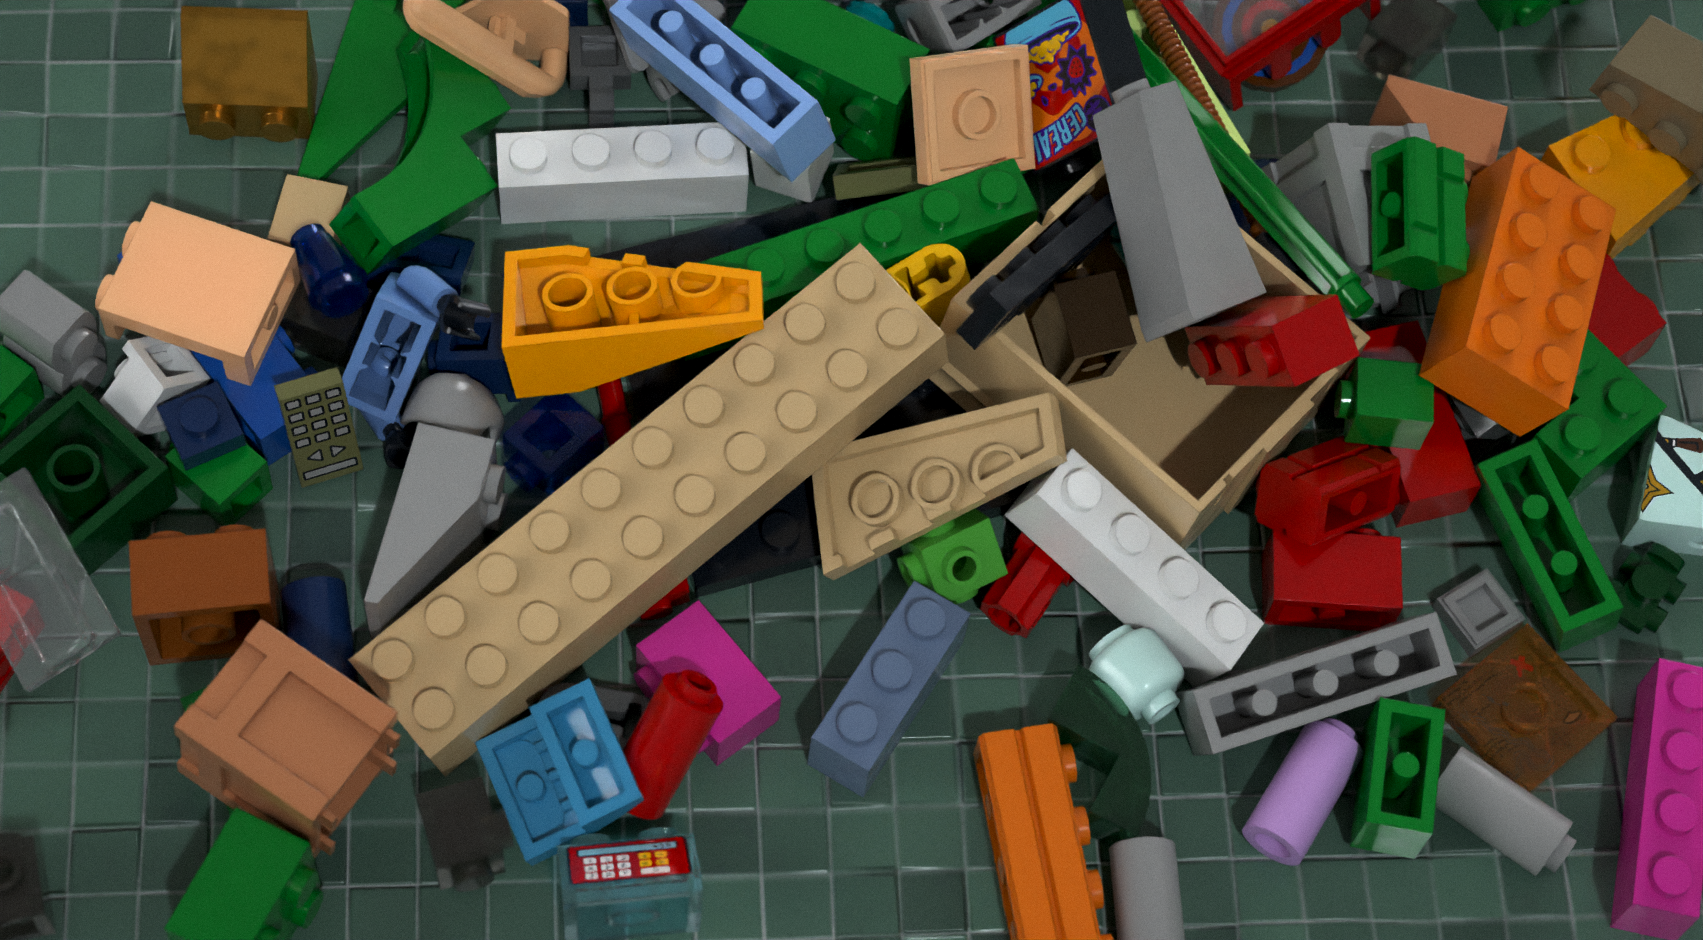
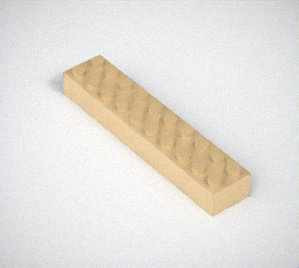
[349,243,949,777]

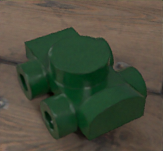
[1611,543,1687,635]

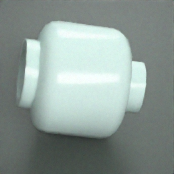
[1087,624,1185,724]

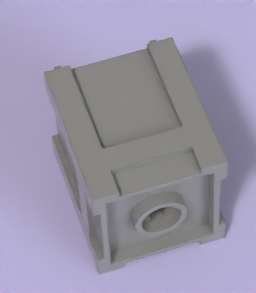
[1261,123,1431,315]

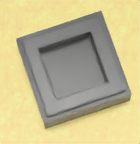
[1432,568,1526,657]

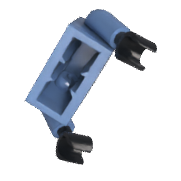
[342,265,491,469]

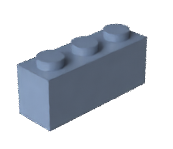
[807,581,971,798]

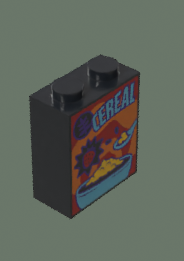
[992,0,1146,181]

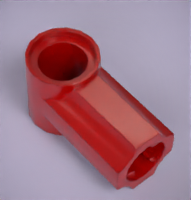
[980,532,1074,638]

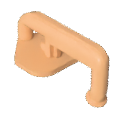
[402,0,570,98]

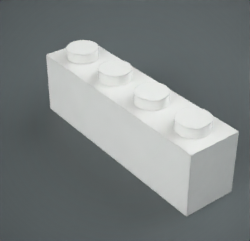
[496,122,749,224]
[1004,448,1264,687]

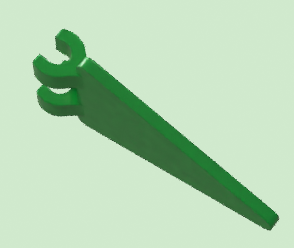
[297,0,467,181]

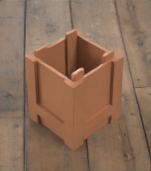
[174,619,400,859]

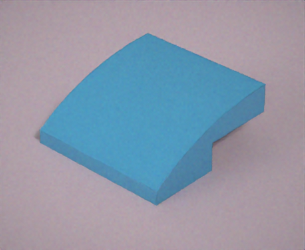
[475,678,645,866]

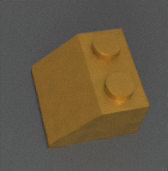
[180,6,318,142]

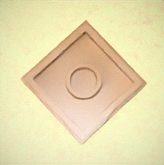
[909,44,1035,185]

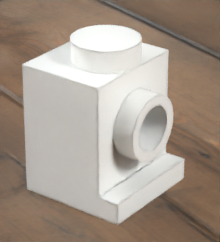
[100,336,211,437]

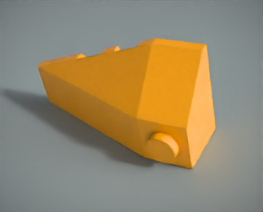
[502,245,764,399]

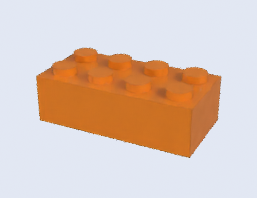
[1419,147,1616,437]

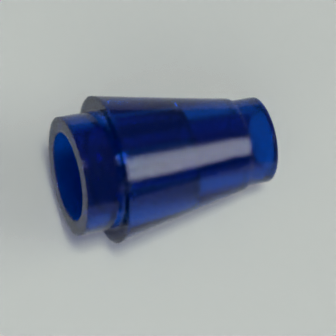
[290,223,369,318]

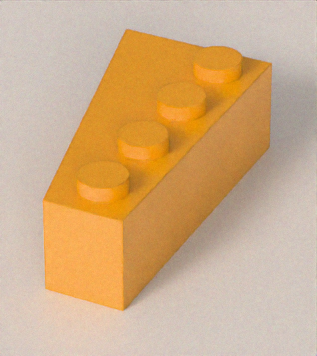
[1541,115,1700,259]

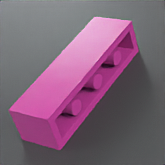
[1610,658,1703,940]

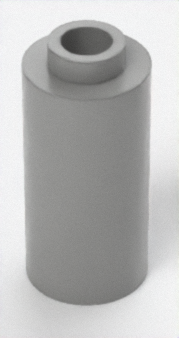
[1435,746,1577,876]
[1109,837,1185,940]

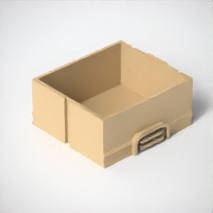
[928,160,1371,550]

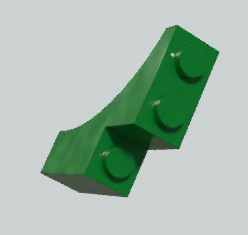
[329,29,511,275]

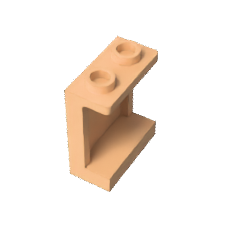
[95,201,301,386]

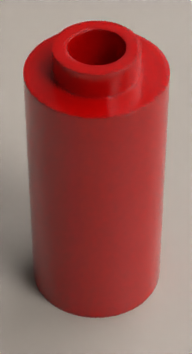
[623,670,723,820]

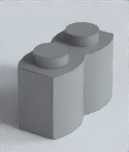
[0,270,107,397]

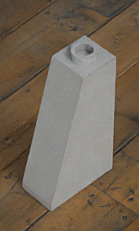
[1092,78,1267,343]

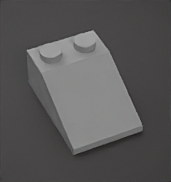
[364,422,508,641]

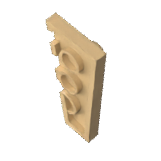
[812,392,1067,580]

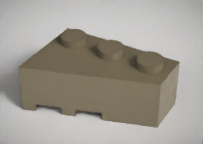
[1589,15,1703,185]

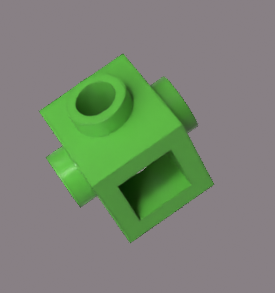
[897,508,1008,604]

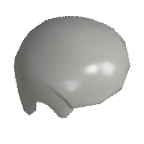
[400,373,504,442]

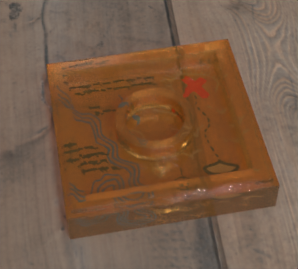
[1432,623,1618,793]

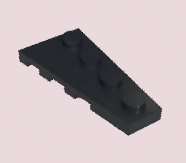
[956,192,1117,350]

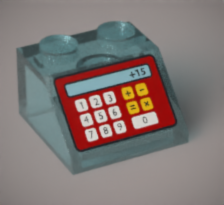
[557,827,703,940]

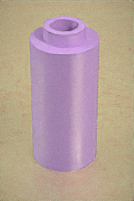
[1242,718,1364,866]

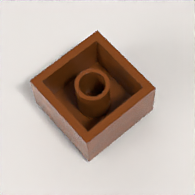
[129,524,282,666]

